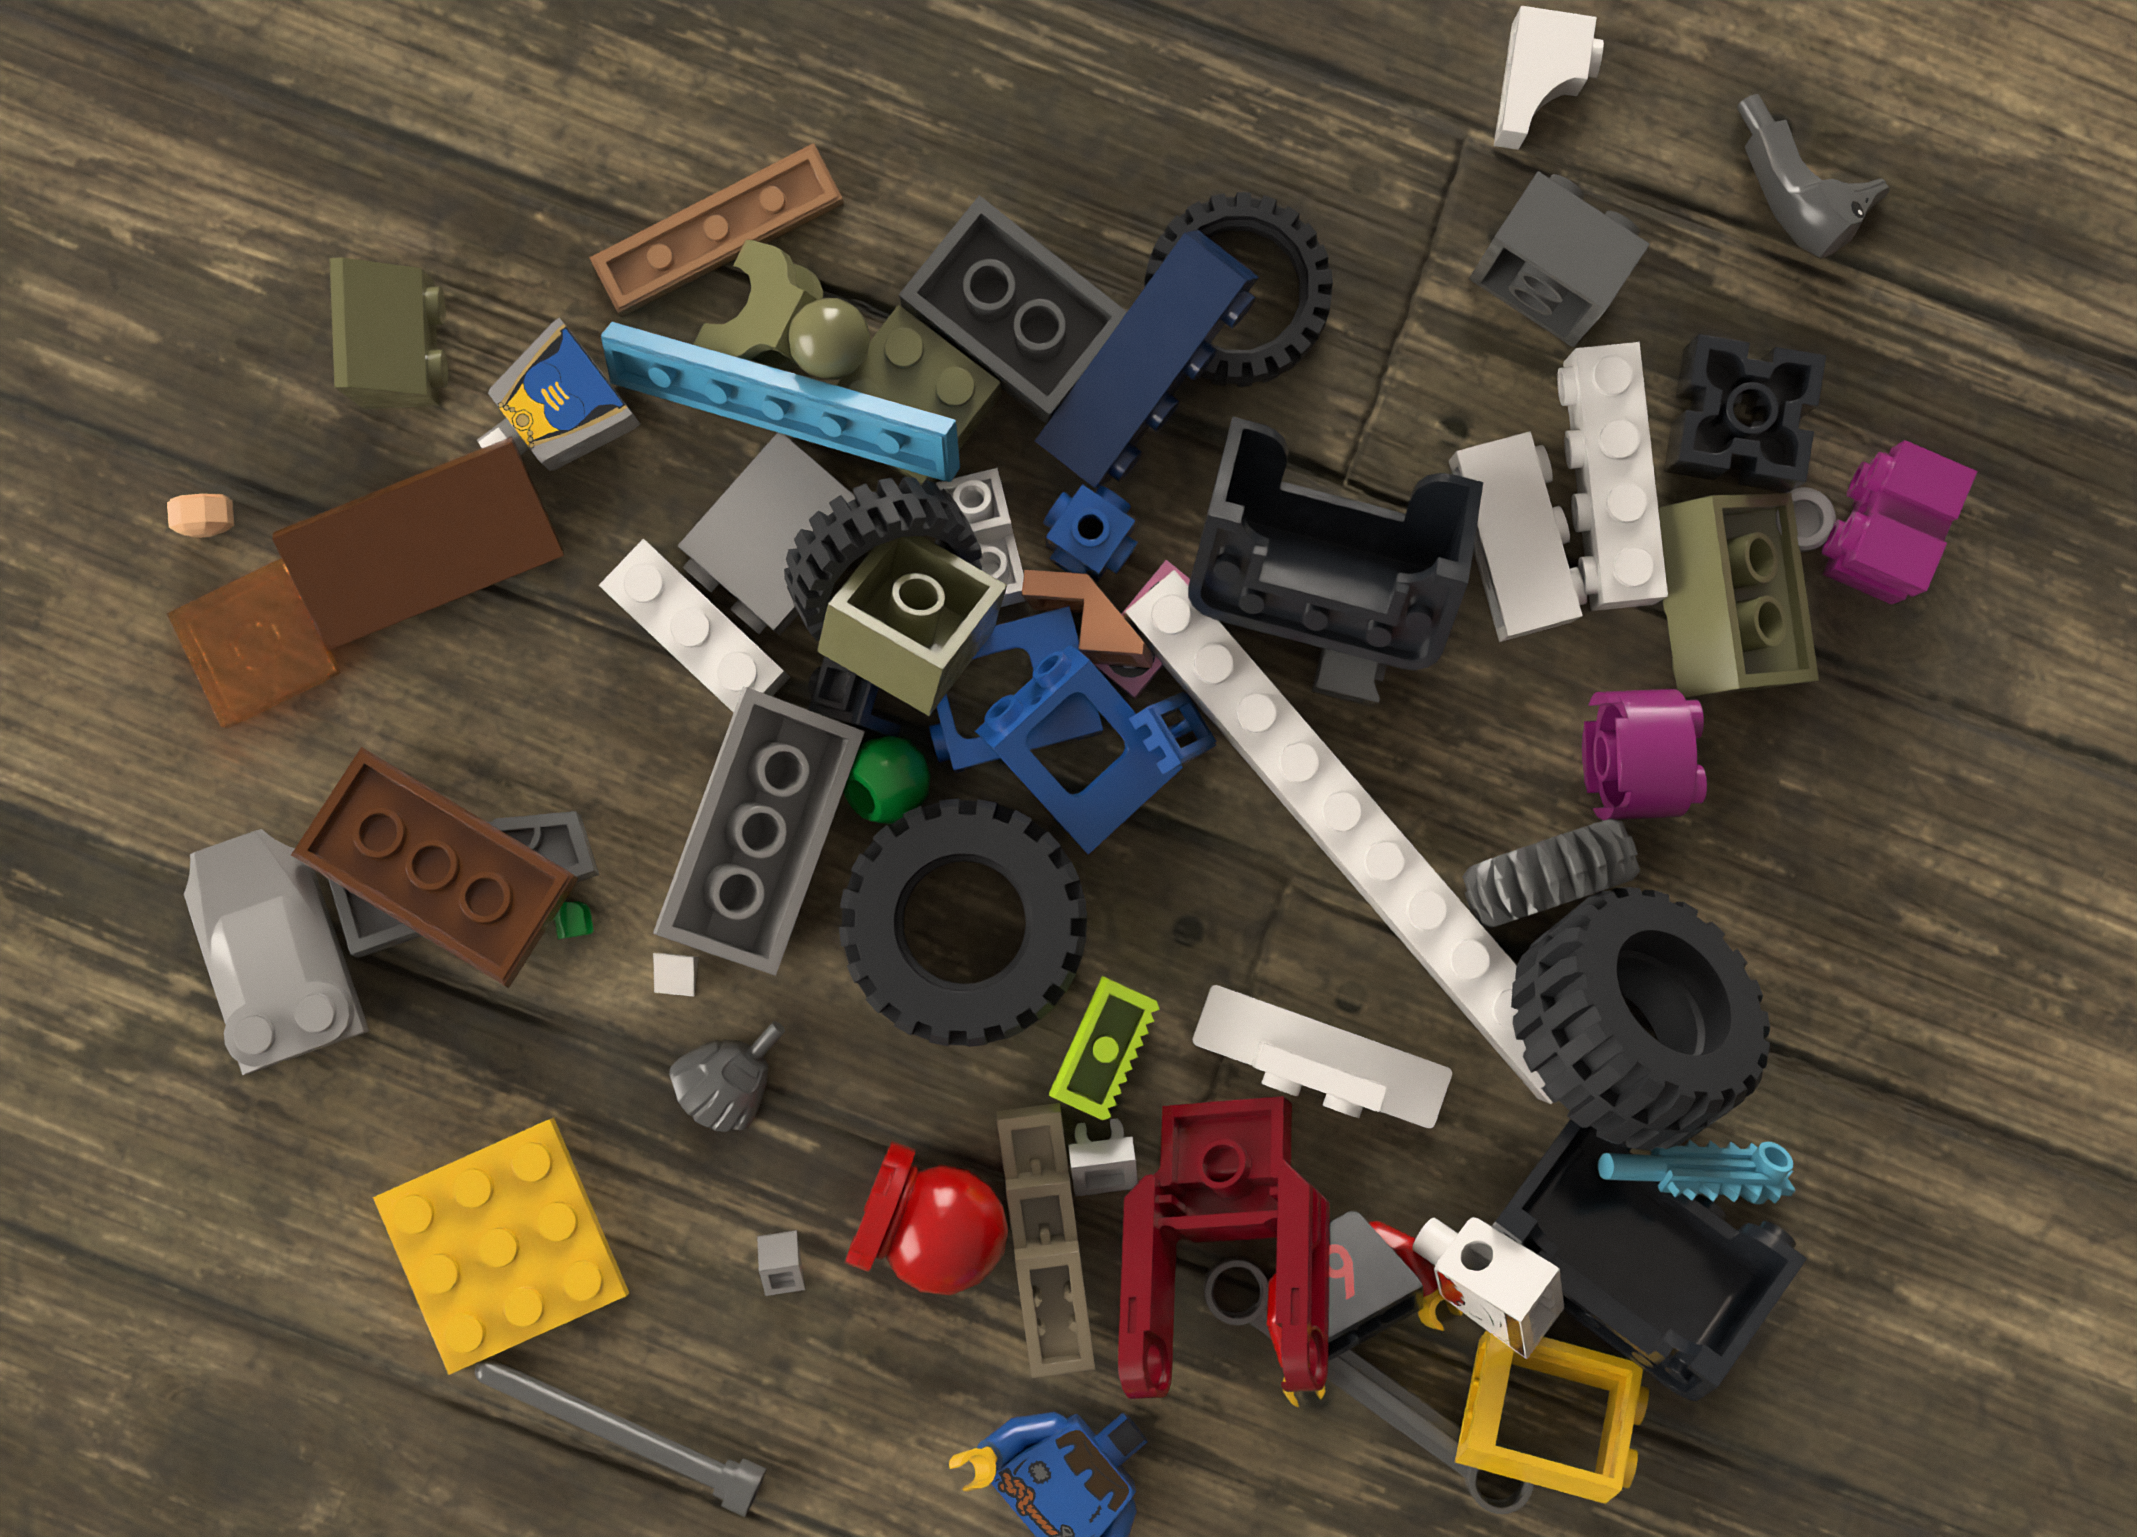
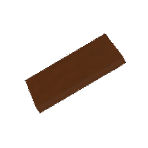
[272,437,564,651]
[291,747,579,988]

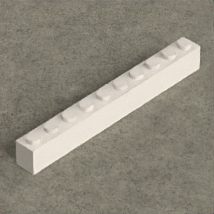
[1123,570,1553,1104]

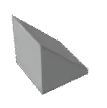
[757,1230,805,1296]

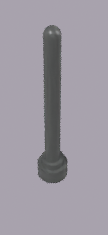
[475,1358,767,1517]

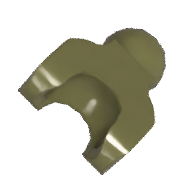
[693,239,870,380]

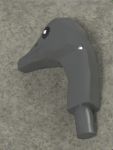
[1737,94,1890,259]

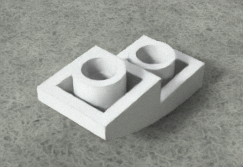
[936,468,1026,607]

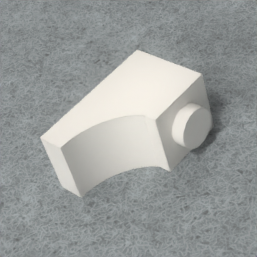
[1494,6,1604,150]

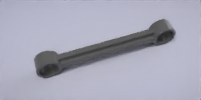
[1203,1256,1534,1514]

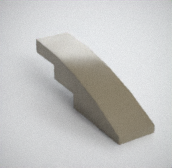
[996,1103,1095,1378]

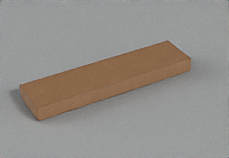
[589,143,844,317]

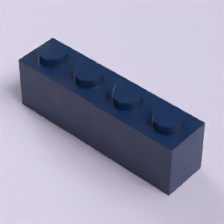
[1035,230,1259,488]

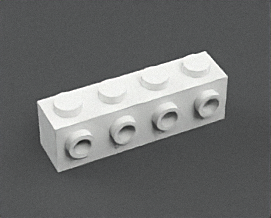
[1557,342,1668,611]

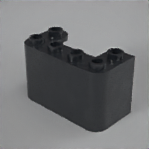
[1188,417,1484,670]
[1491,1119,1807,1401]

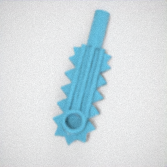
[1598,1140,1796,1204]

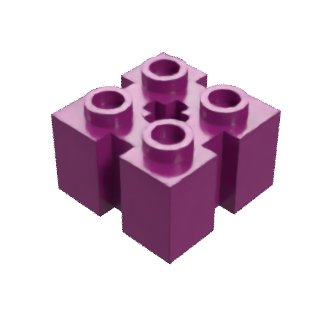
[1822,440,1978,605]

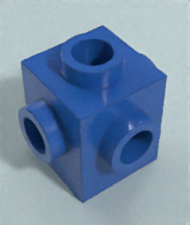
[1043,484,1138,582]

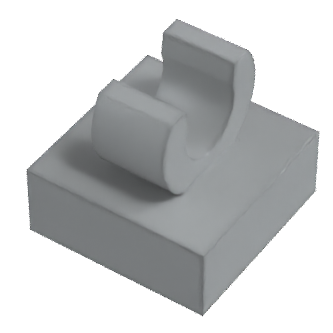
[1068,1118,1138,1197]

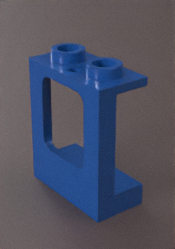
[929,606,1103,773]
[975,644,1183,854]

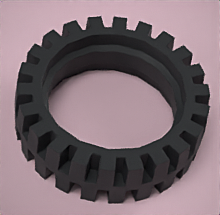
[1144,192,1333,387]
[784,477,983,641]

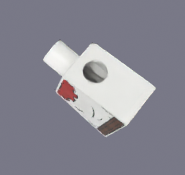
[1412,1217,1564,1359]

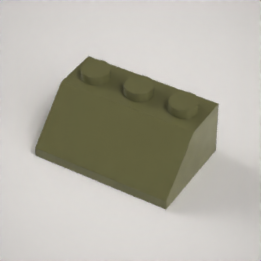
[1658,493,1819,698]

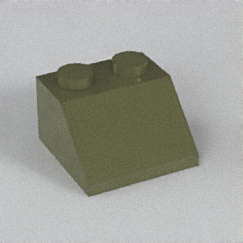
[330,257,448,410]

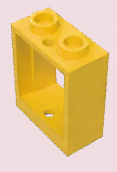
[1455,1330,1649,1504]

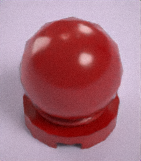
[844,1141,1009,1296]

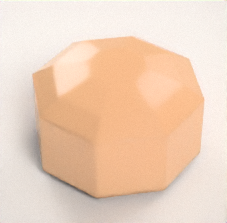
[167,494,234,538]

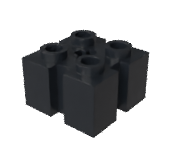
[1664,334,1826,493]

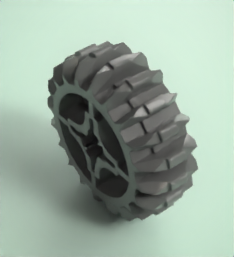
[1462,819,1640,928]

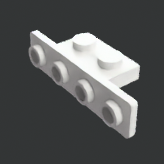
[1192,985,1452,1128]

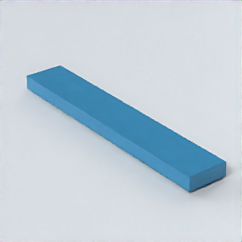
[601,322,960,482]

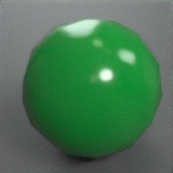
[843,735,931,823]

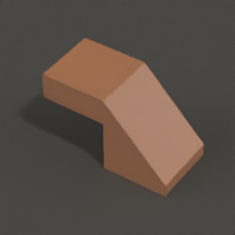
[1021,570,1153,668]

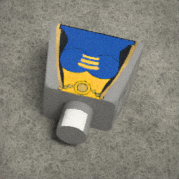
[477,318,641,471]

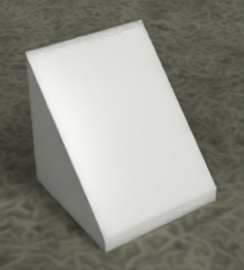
[653,953,699,996]

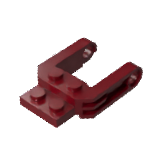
[1118,1096,1330,1399]

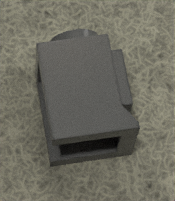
[1311,648,1387,707]

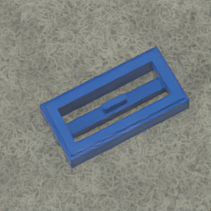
[1129,692,1217,774]

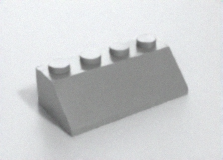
[653,686,864,976]

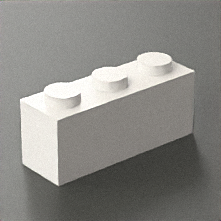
[1449,431,1587,642]
[599,539,790,713]

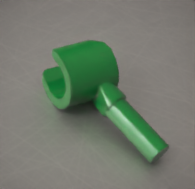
[553,901,594,940]

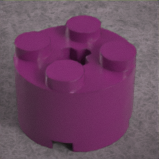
[1582,689,1707,820]

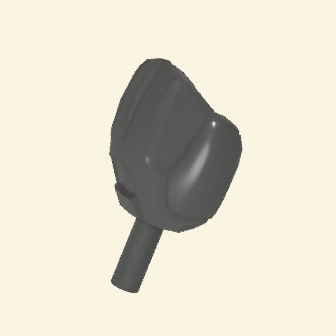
[669,1021,785,1132]

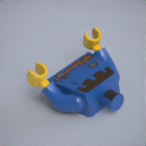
[949,1412,1148,1537]

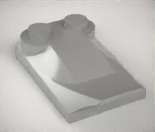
[184,829,369,1075]

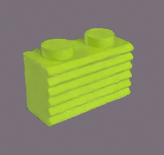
[1049,976,1160,1120]

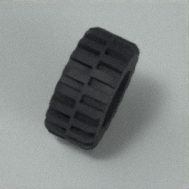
[839,798,1087,1047]
[1511,887,1770,1150]

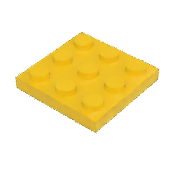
[373,1118,629,1375]

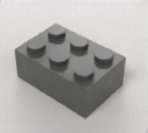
[1469,171,1649,348]
[899,195,1127,424]

